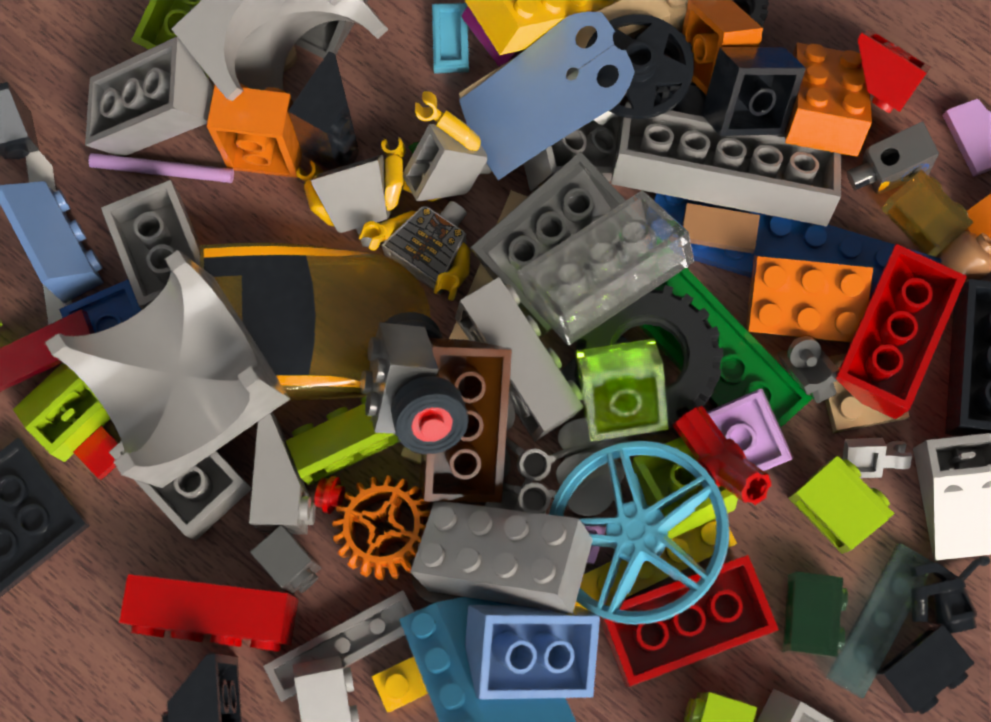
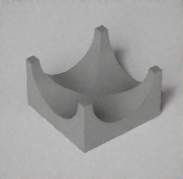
[172,0,388,101]
[45,250,290,488]

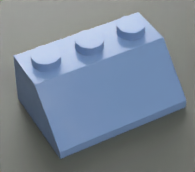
[0,181,103,304]
[465,605,600,699]

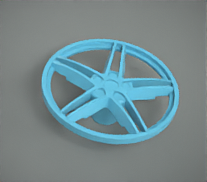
[549,441,729,624]

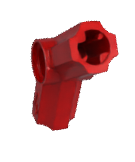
[673,405,772,505]

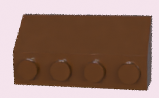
[420,338,512,503]

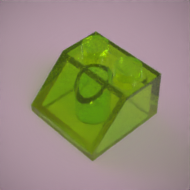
[576,339,668,442]

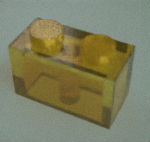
[881,170,974,257]

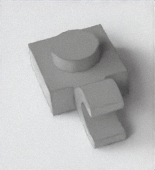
[842,438,912,478]

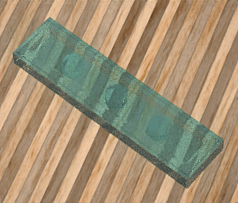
[826,543,934,698]

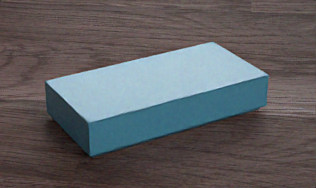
[432,3,469,73]

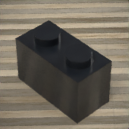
[873,625,975,714]

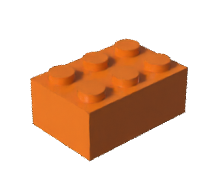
[785,42,872,157]
[207,83,302,178]
[746,255,873,342]

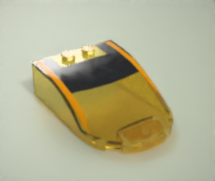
[200,243,431,401]

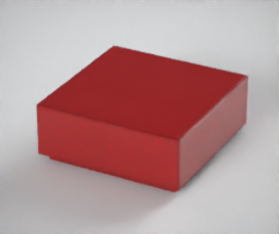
[73,426,119,480]

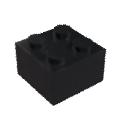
[701,47,806,136]

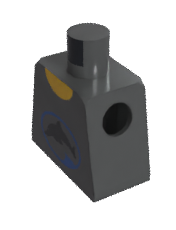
[847,121,939,194]

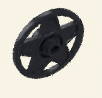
[585,14,694,119]

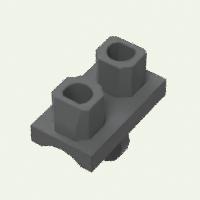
[777,336,839,403]

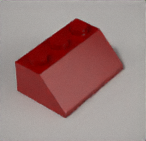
[858,29,931,113]

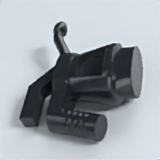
[910,556,991,634]

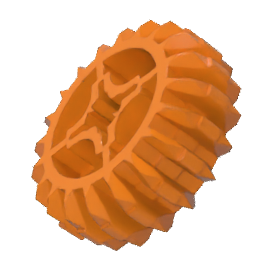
[332,475,431,580]

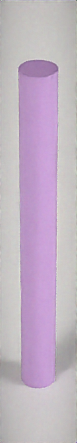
[89,153,234,183]

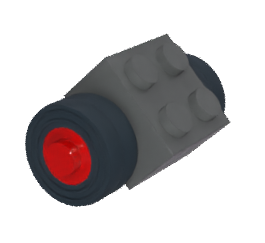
[360,312,468,454]

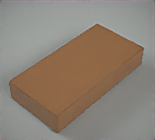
[680,203,760,254]

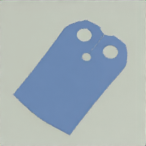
[459,12,635,180]

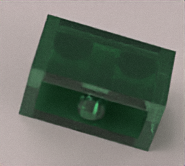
[782,571,848,658]

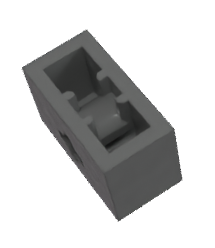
[251,525,321,594]

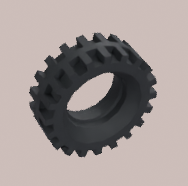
[574,283,723,435]

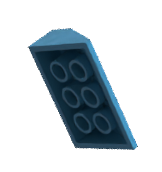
[399,597,576,722]

